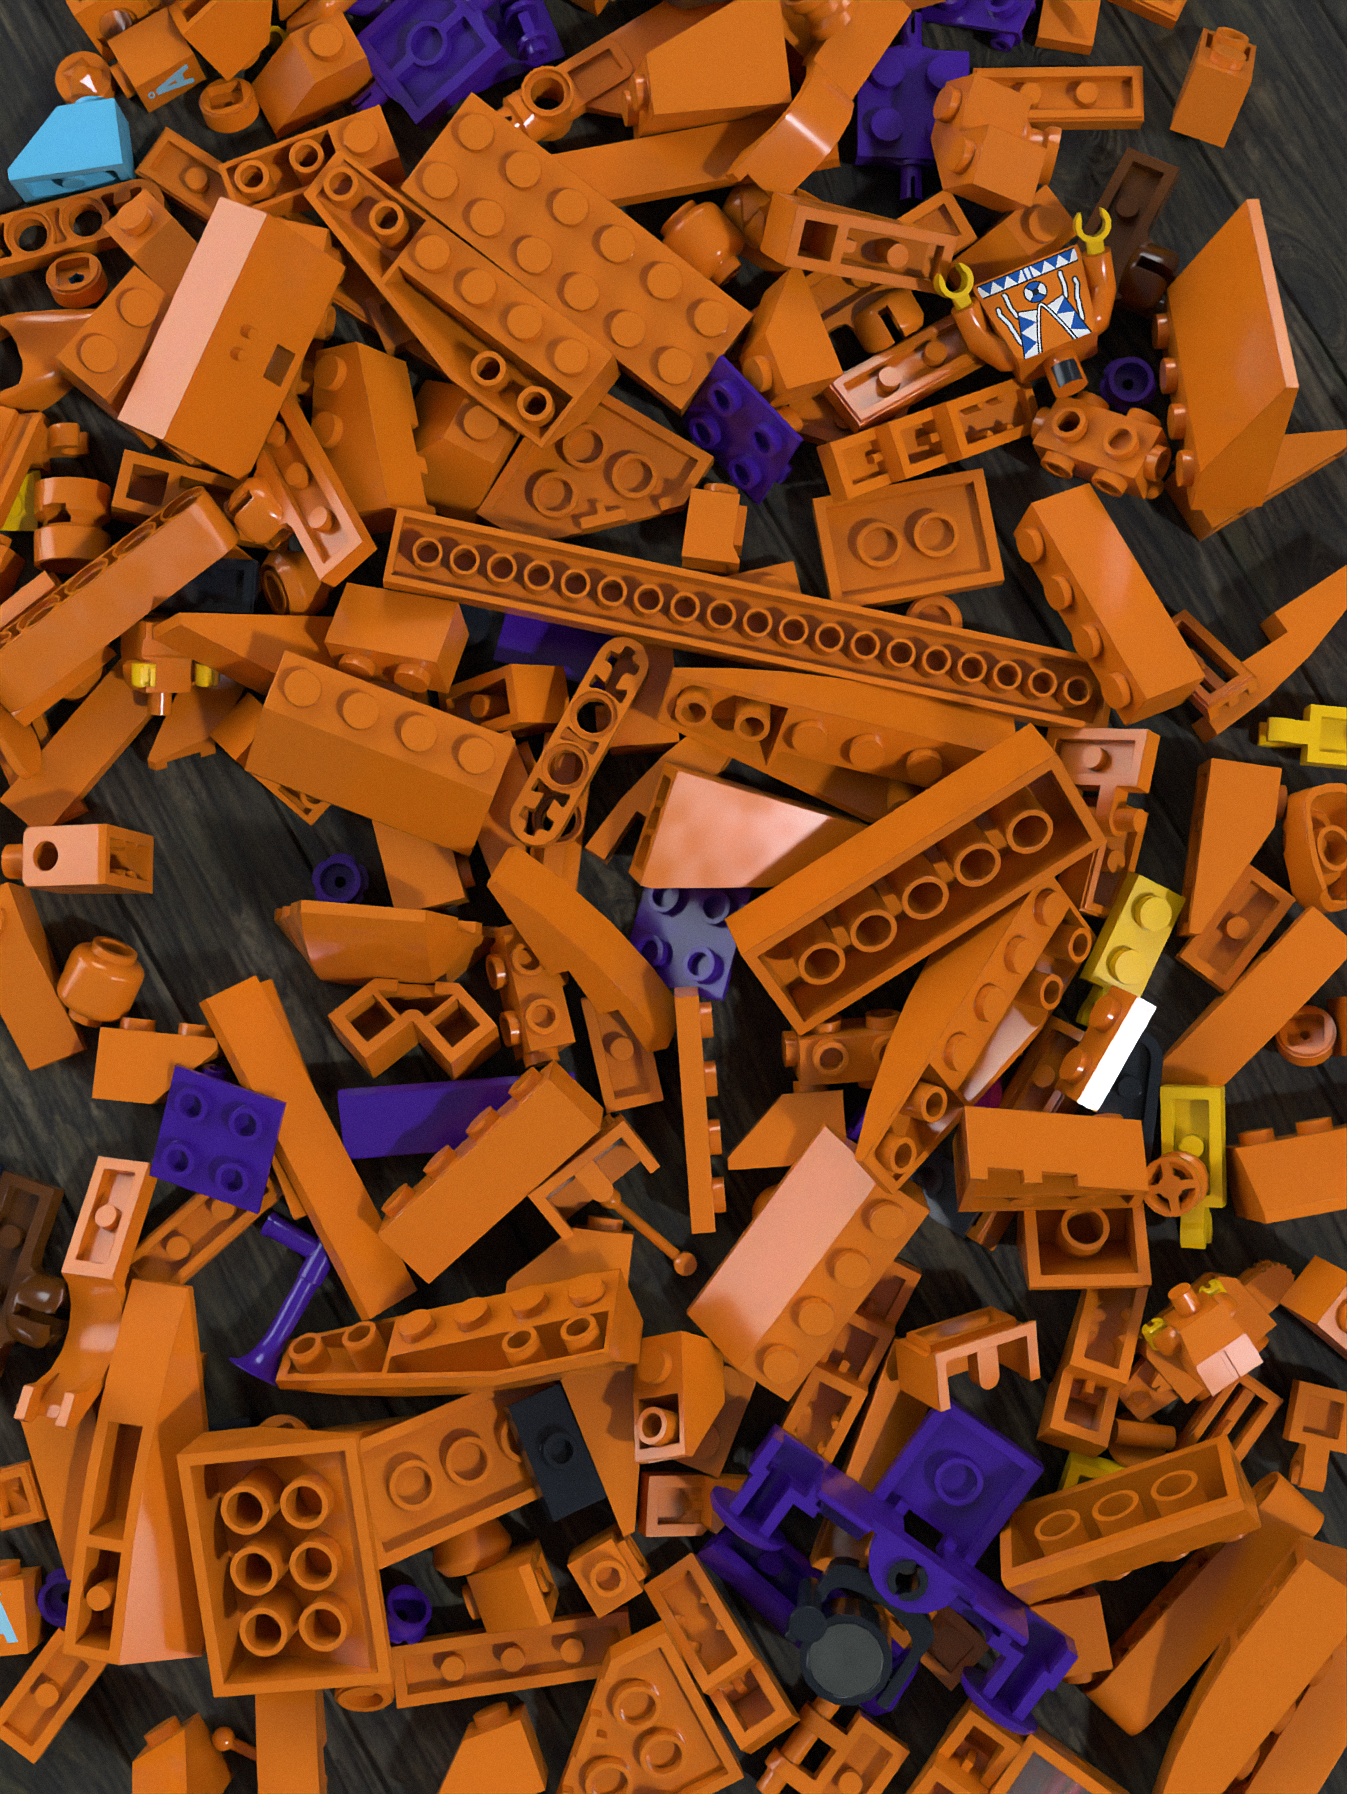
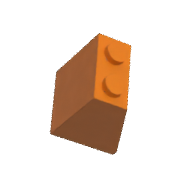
[621,0,792,139]
[55,265,173,451]

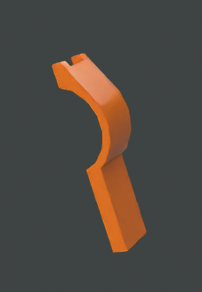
[725,0,912,215]
[13,1156,158,1430]

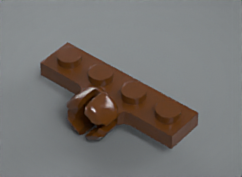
[1076,147,1180,364]
[0,1171,71,1380]

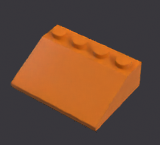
[1151,199,1299,510]
[176,1426,395,1698]

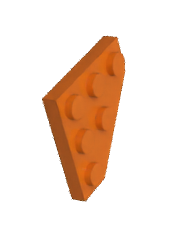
[476,393,714,541]
[555,1620,744,1794]

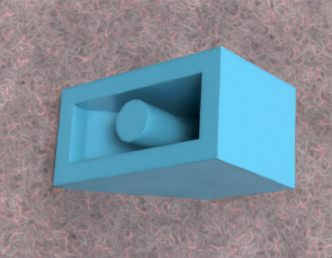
[7,96,136,203]

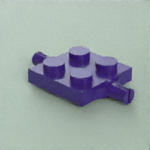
[351,0,509,131]
[854,12,969,207]

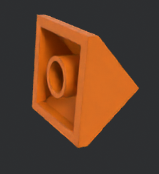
[1017,1201,1152,1290]

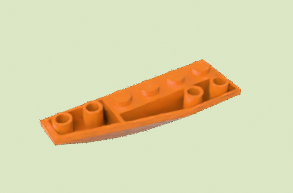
[303,148,621,450]
[657,668,1016,823]
[854,876,1097,1195]
[275,1268,644,1397]
[62,1277,209,1665]
[1152,1535,1347,1794]

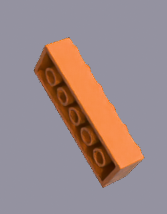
[400,92,753,418]
[724,723,1107,1036]

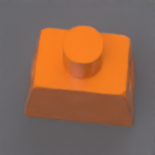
[1,824,154,894]

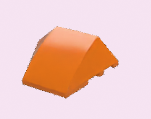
[274,900,500,986]

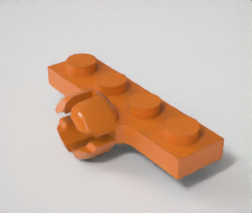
[750,190,977,356]
[228,388,377,587]

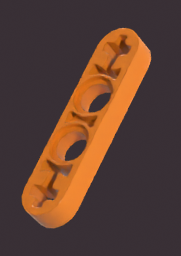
[0,179,171,279]
[510,637,649,849]

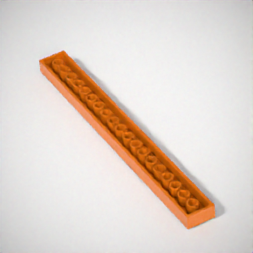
[383,507,1111,728]

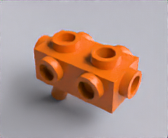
[1031,391,1171,500]
[486,924,576,1069]
[781,1008,901,1089]

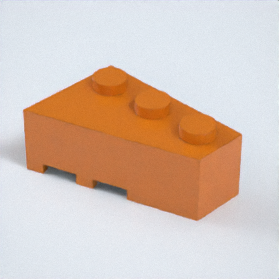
[311,341,436,535]
[953,1106,1149,1212]

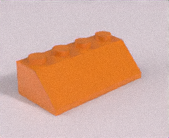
[244,650,515,857]
[1226,1117,1347,1224]
[687,1123,930,1402]
[1000,1434,1262,1604]

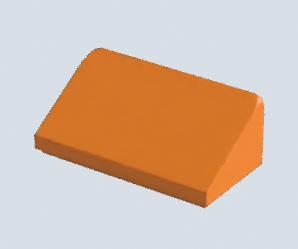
[1058,797,1149,921]

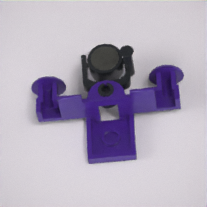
[710,1397,1078,1735]

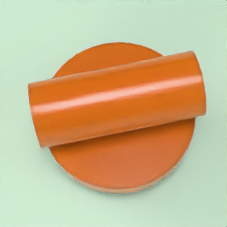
[1108,1411,1176,1468]

